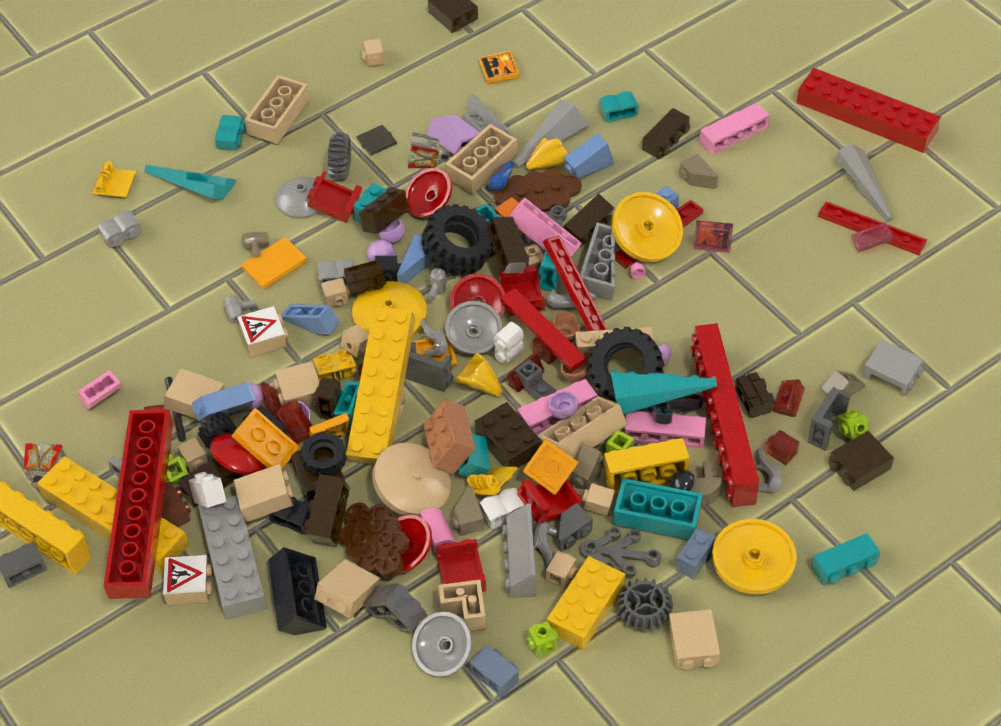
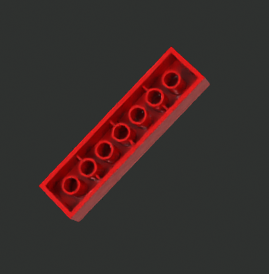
[797,68,941,153]

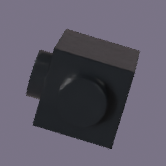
[375,256,401,282]

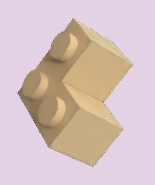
[438,580,486,631]

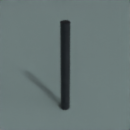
[165,377,186,442]

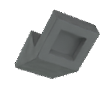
[515,359,556,401]

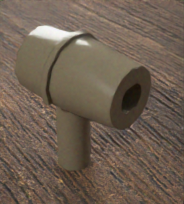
[242,232,269,257]

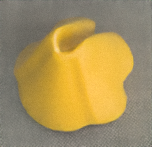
[526,137,568,170]
[454,353,503,397]

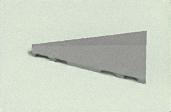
[513,99,589,169]
[836,144,893,222]

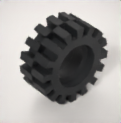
[198,413,236,449]

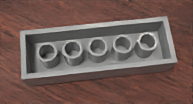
[198,495,267,619]

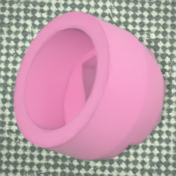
[630,263,646,279]

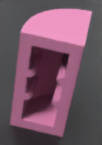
[78,370,122,410]
[420,508,457,554]

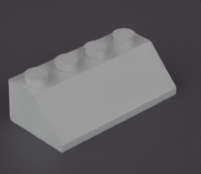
[503,504,536,598]

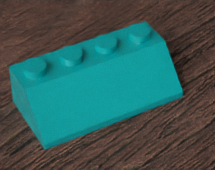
[614,478,703,540]

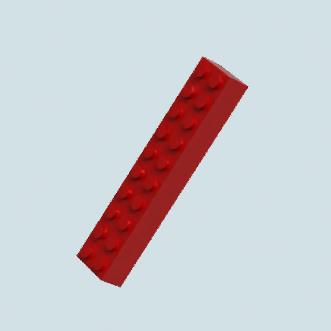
[690,323,759,507]
[103,409,174,599]

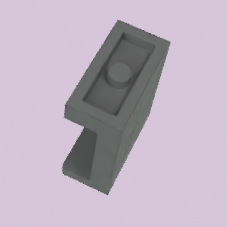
[405,342,454,392]
[807,387,851,451]

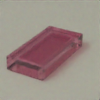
[851,222,893,253]

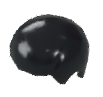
[667,470,694,491]

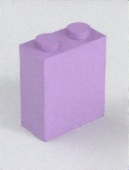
[427,114,480,155]

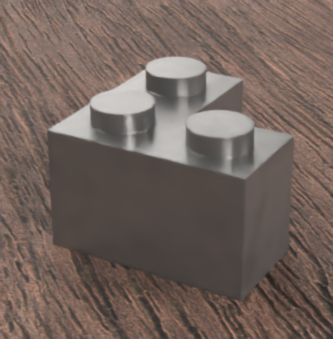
[363,583,426,632]

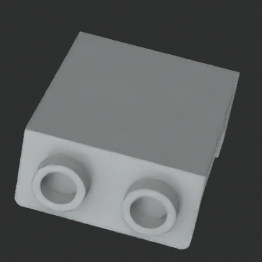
[862,340,924,396]

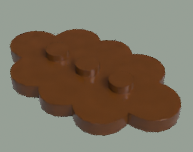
[495,169,582,212]
[339,502,409,578]

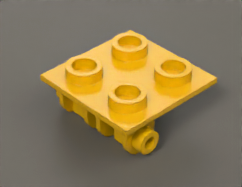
[92,161,136,198]
[313,350,357,382]
[467,467,518,495]

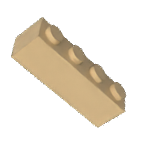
[575,327,654,360]

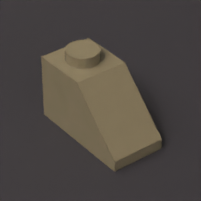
[679,154,718,189]
[822,370,865,397]
[571,443,601,490]
[452,486,484,536]

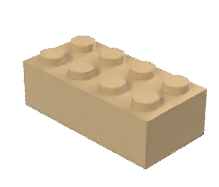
[245,75,310,144]
[445,124,518,194]
[537,396,627,459]

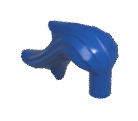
[486,161,513,191]

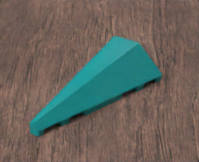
[145,164,236,199]
[611,370,717,414]

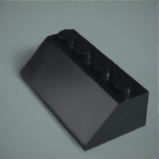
[268,547,327,635]

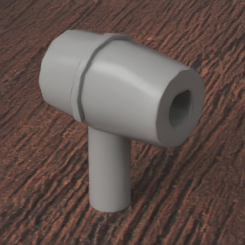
[428,269,447,300]
[223,295,257,323]

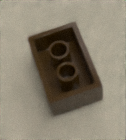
[475,402,542,468]
[304,474,350,547]

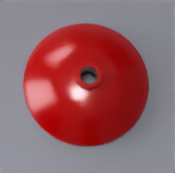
[405,168,453,218]
[450,274,506,318]
[210,433,266,475]
[397,514,432,573]

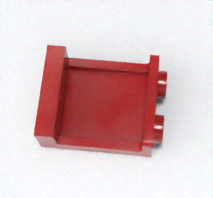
[307,171,363,223]
[499,265,545,317]
[517,479,582,524]
[436,539,487,592]

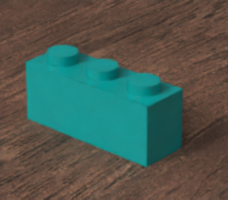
[811,533,880,586]

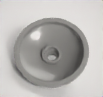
[275,177,320,219]
[445,301,502,355]
[412,612,472,677]

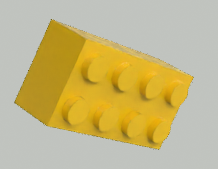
[604,438,689,495]
[547,556,625,651]

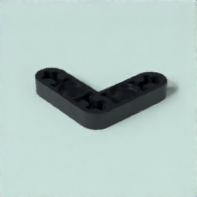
[647,394,703,424]

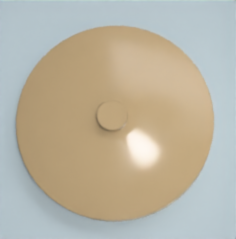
[372,443,451,517]

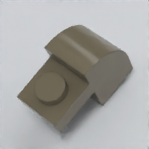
[690,461,721,506]

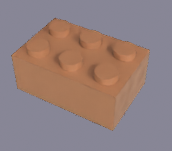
[423,399,476,474]

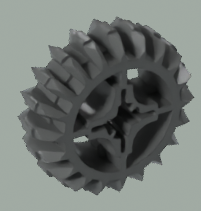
[327,132,352,180]
[616,577,673,633]

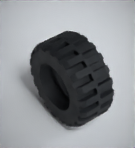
[421,204,493,276]
[588,327,664,401]

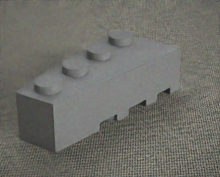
[580,222,615,301]

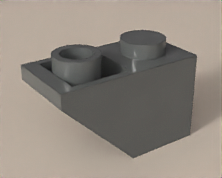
[558,503,593,552]

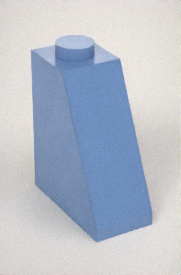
[564,133,614,178]
[192,382,256,421]

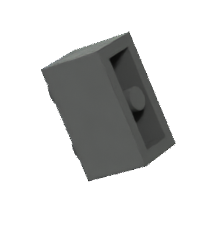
[0,541,47,588]

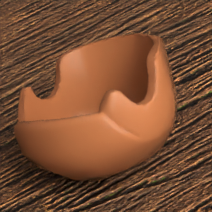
[552,311,580,341]
[561,359,590,383]

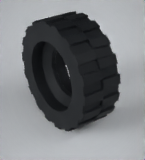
[301,432,346,477]

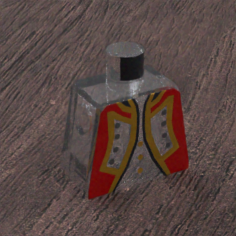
[408,132,449,168]
[24,443,67,489]

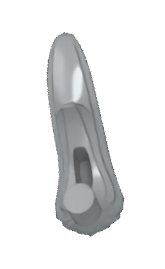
[546,289,597,309]
[421,318,448,357]
[756,448,783,493]
[533,522,559,569]

